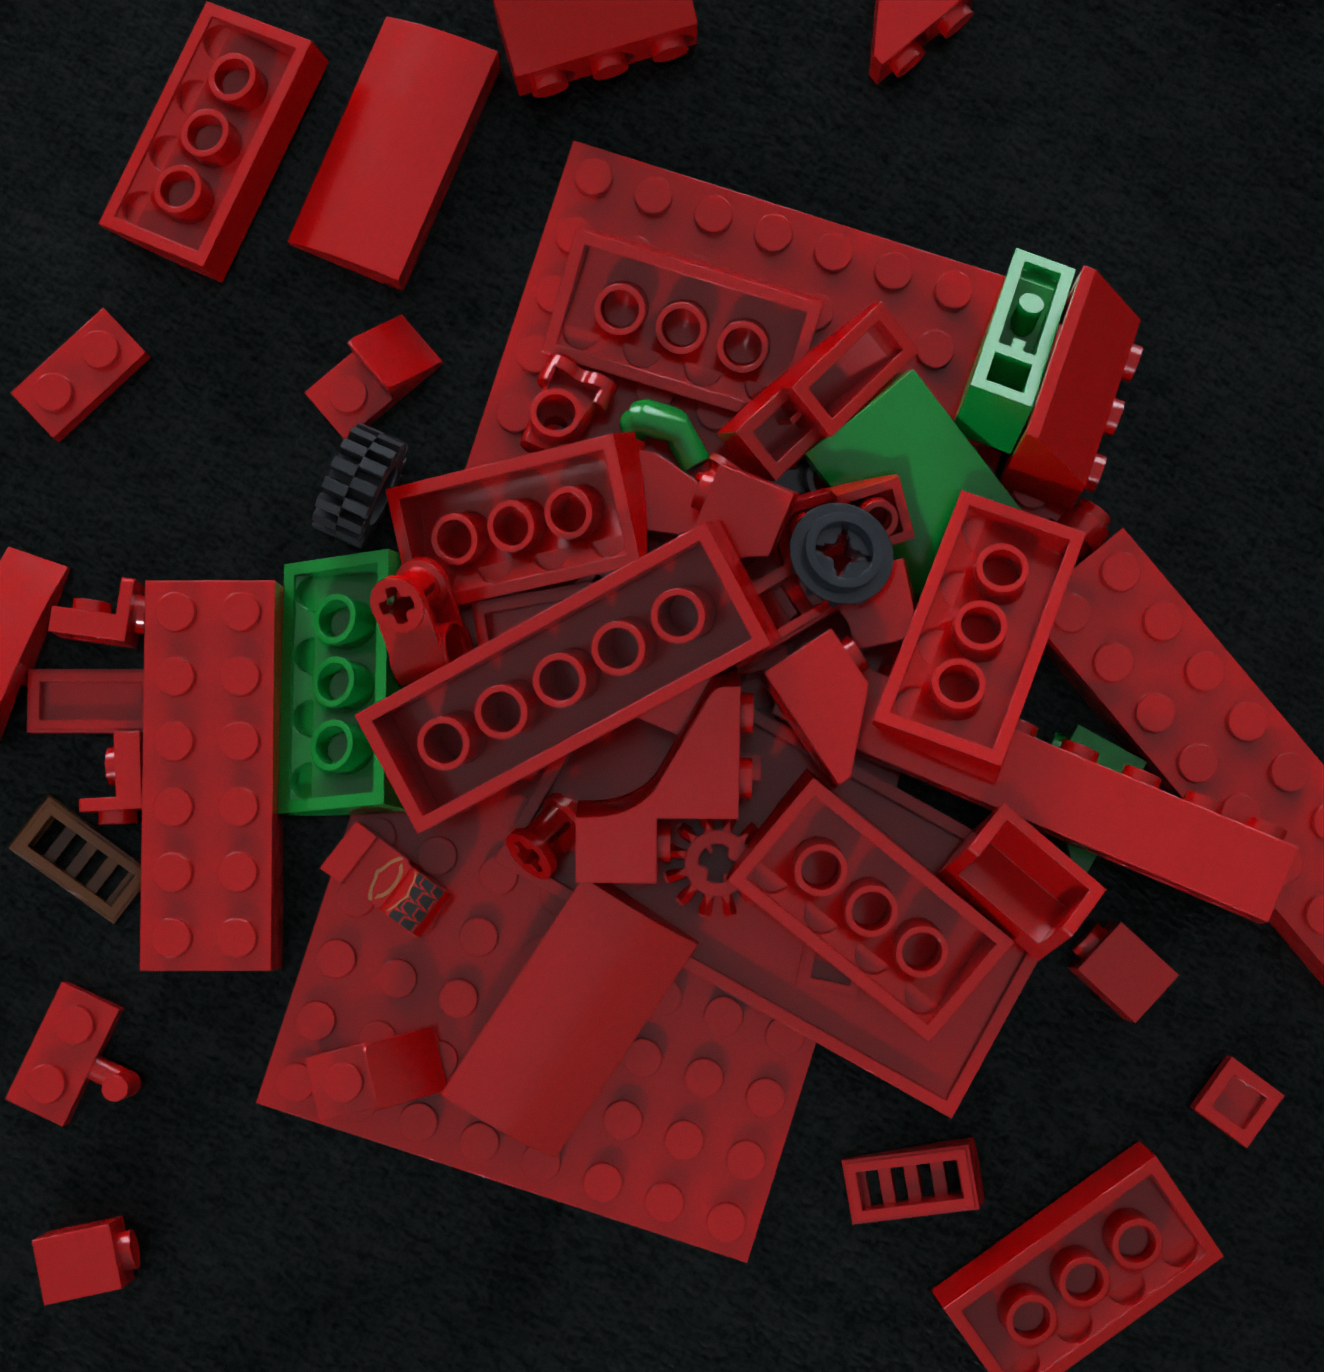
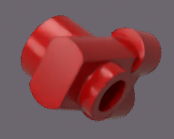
[520,354,618,453]

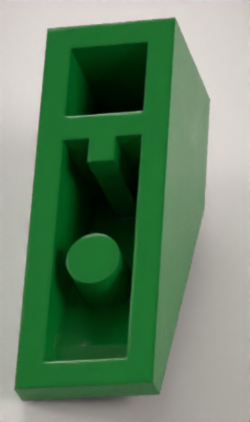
[954,248,1076,454]

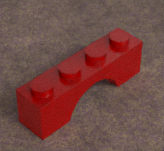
[637,463,800,735]

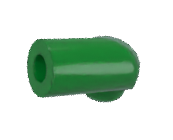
[619,398,710,473]

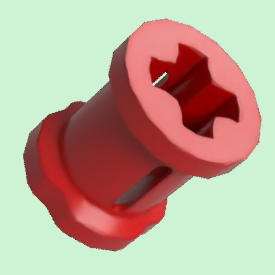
[506,793,578,879]

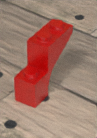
[575,672,754,884]

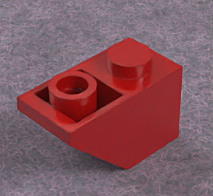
[869,0,974,84]

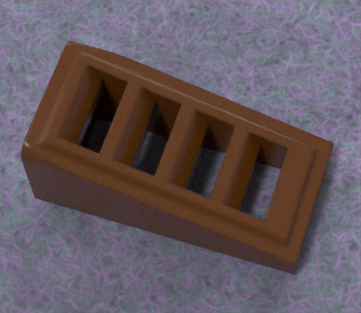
[9,794,141,924]

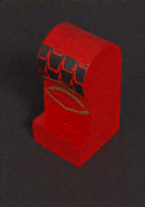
[320,821,453,938]

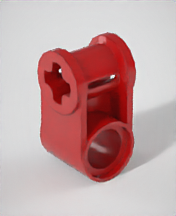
[370,557,474,687]

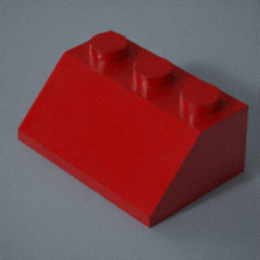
[493,0,698,98]
[1000,265,1143,510]

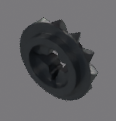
[786,503,893,608]

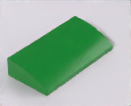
[802,369,1021,603]
[277,549,406,816]

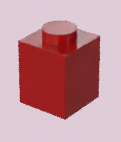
[1068,921,1179,1023]
[32,1215,140,1306]

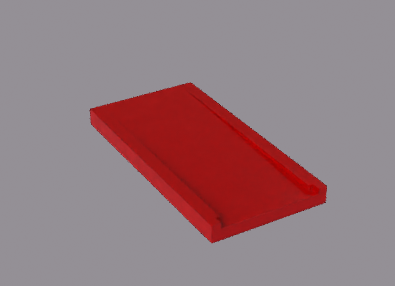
[494,708,1038,1119]

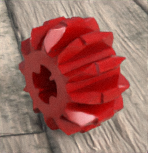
[663,819,760,919]

